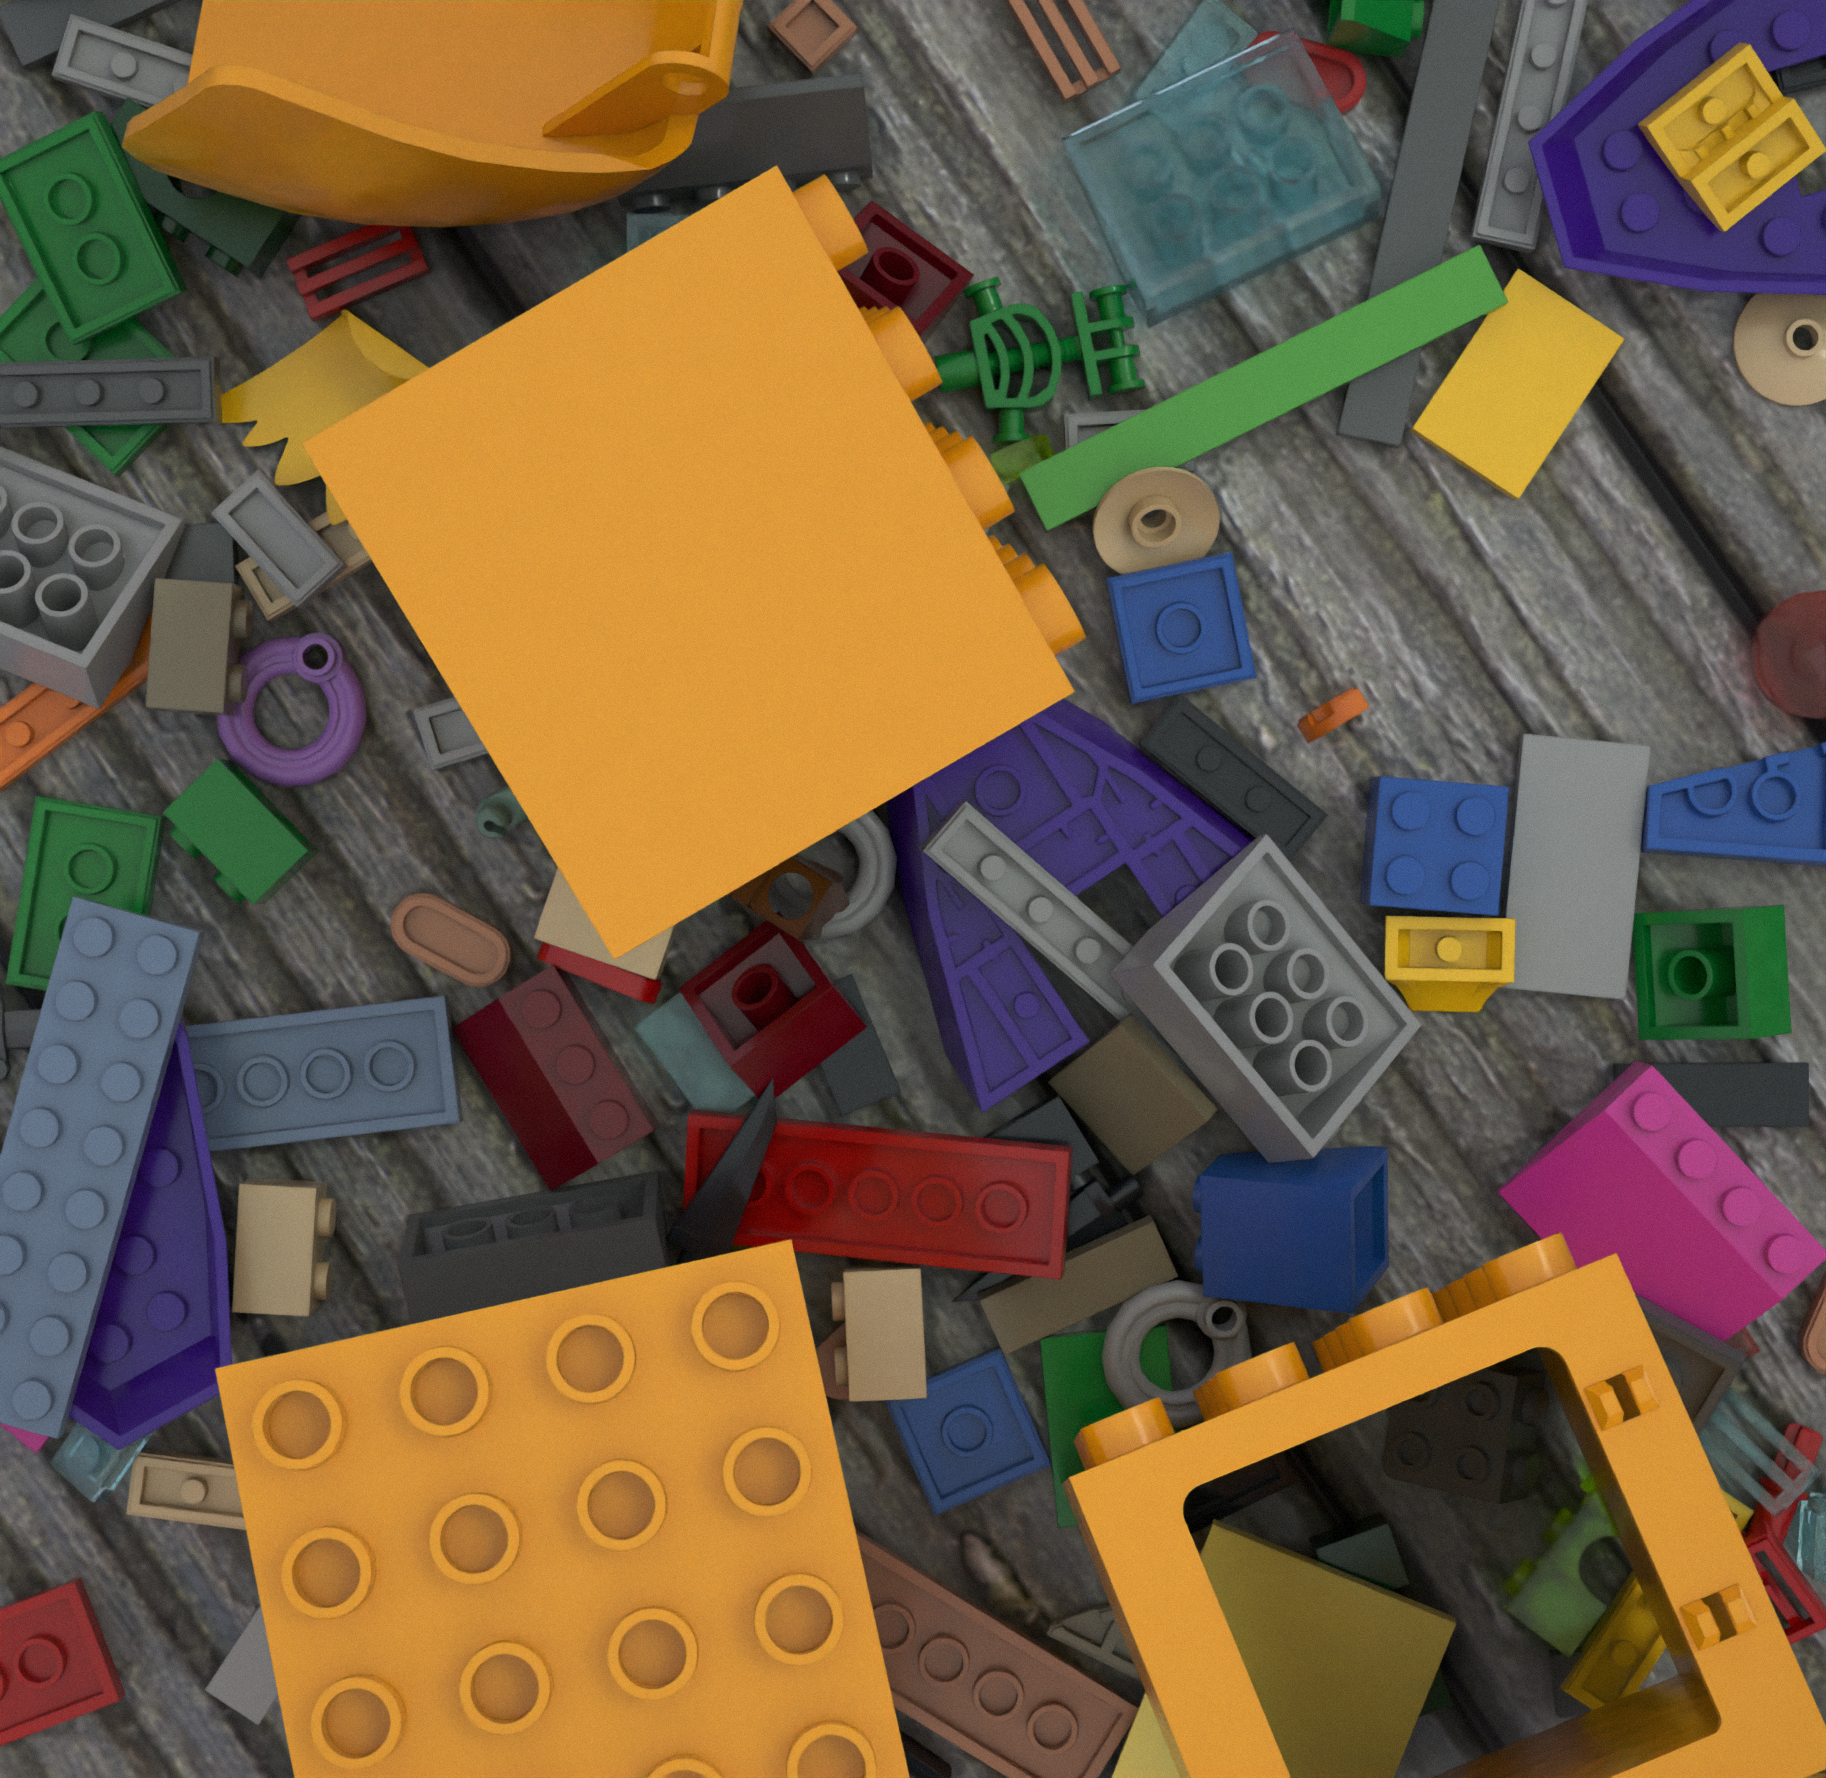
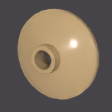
[1732,293,1826,407]
[1092,466,1220,575]

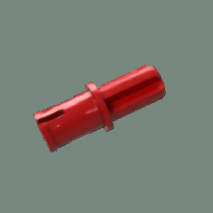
[1744,1422,1823,1546]

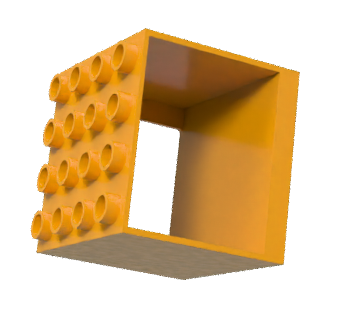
[301,165,1086,960]
[1061,1232,1826,1778]
[215,1239,910,1778]

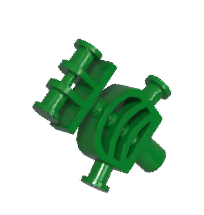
[934,277,1146,445]

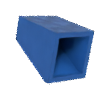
[1193,1146,1389,1314]

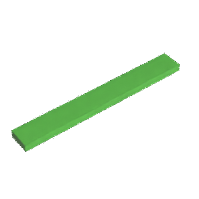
[1018,245,1508,533]

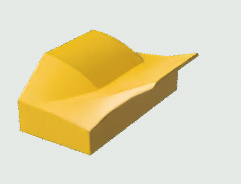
[1383,915,1516,1012]

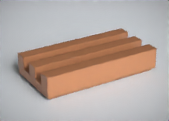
[1005,0,1121,104]

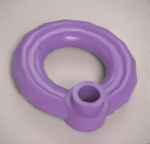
[217,632,367,787]

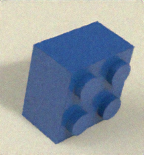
[1359,776,1509,916]

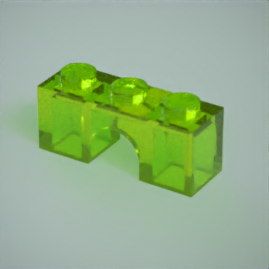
[1502,1470,1622,1658]

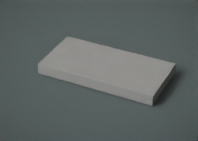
[1499,734,1651,1000]

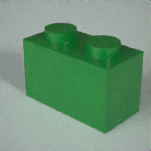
[163,758,319,905]

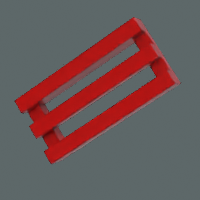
[286,225,431,322]
[1740,1520,1826,1645]

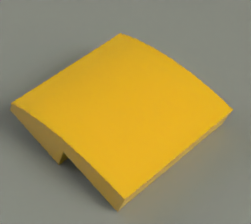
[1637,42,1826,232]

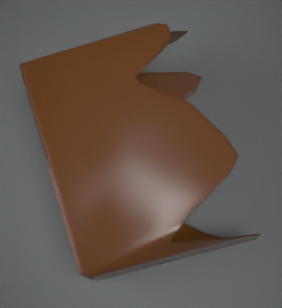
[727,854,850,940]

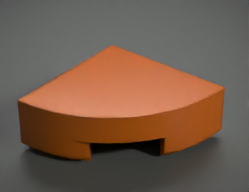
[1297,687,1370,743]

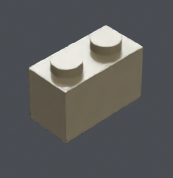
[145,578,253,717]

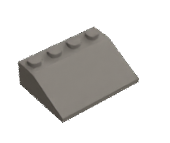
[0,446,185,709]
[1110,834,1421,1163]

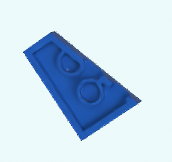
[1641,742,1826,867]

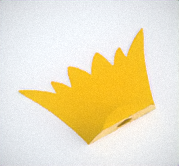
[221,310,429,525]

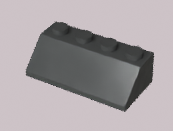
[617,73,873,214]
[397,1170,672,1324]

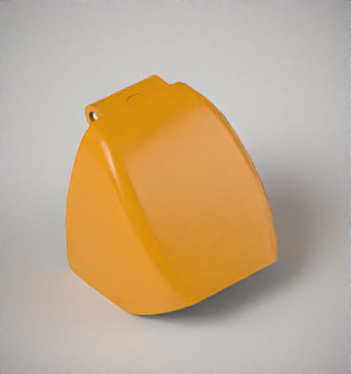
[122,0,744,227]

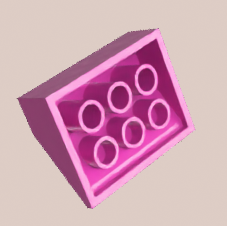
[1496,1060,1826,1342]

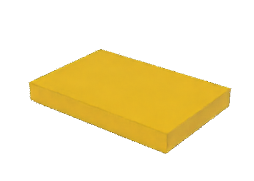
[1410,268,1625,501]

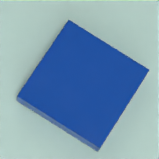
[1105,552,1257,704]
[884,1346,1051,1516]

